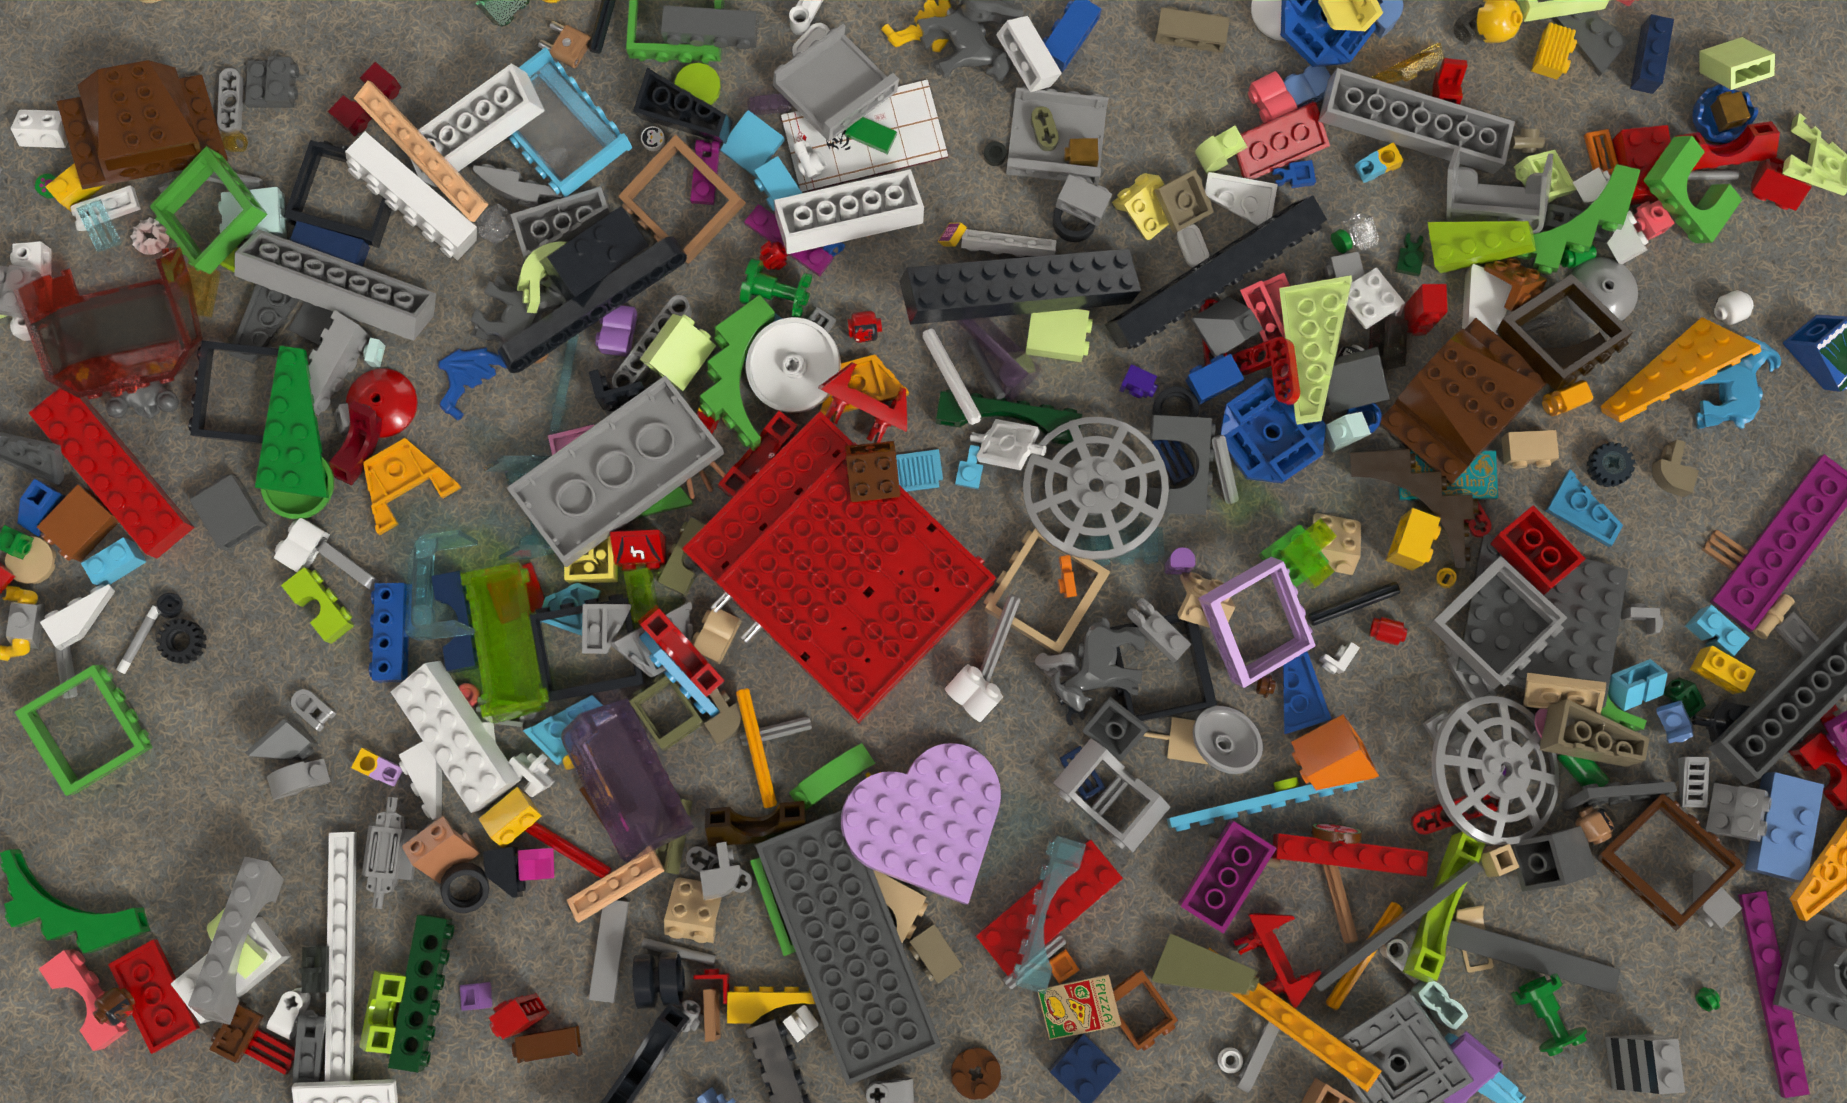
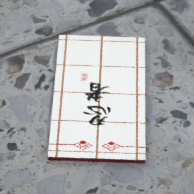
[781,80,948,193]

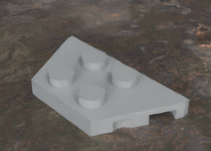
[611,602,693,677]

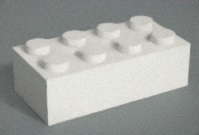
[171,917,292,1024]

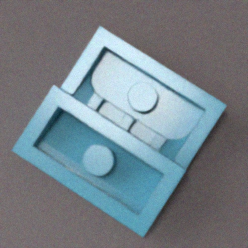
[720,110,785,178]

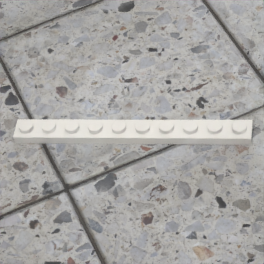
[325,832,357,1082]

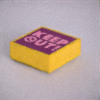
[938,223,967,247]

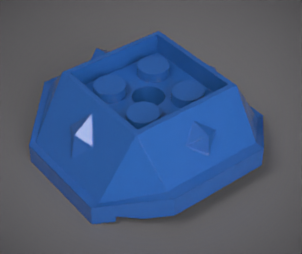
[1280,0,1376,67]
[1220,377,1326,484]

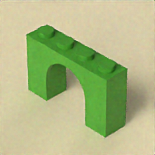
[1643,136,1742,243]

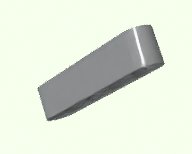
[612,295,692,388]

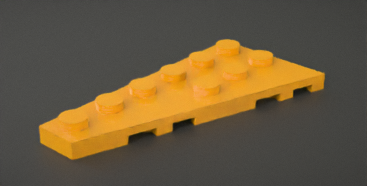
[1600,317,1761,423]
[1789,817,1847,921]

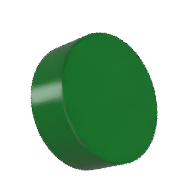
[1331,229,1353,254]

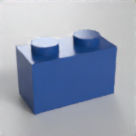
[1185,354,1244,405]

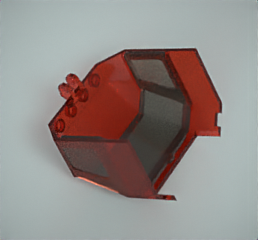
[13,247,203,399]

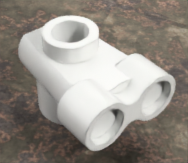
[792,141,827,179]

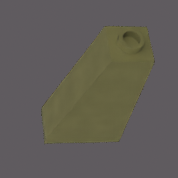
[1152,933,1260,995]

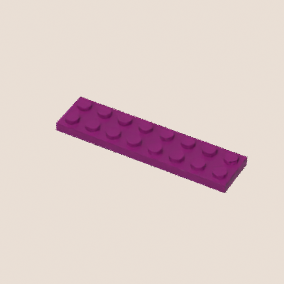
[1710,454,1847,632]

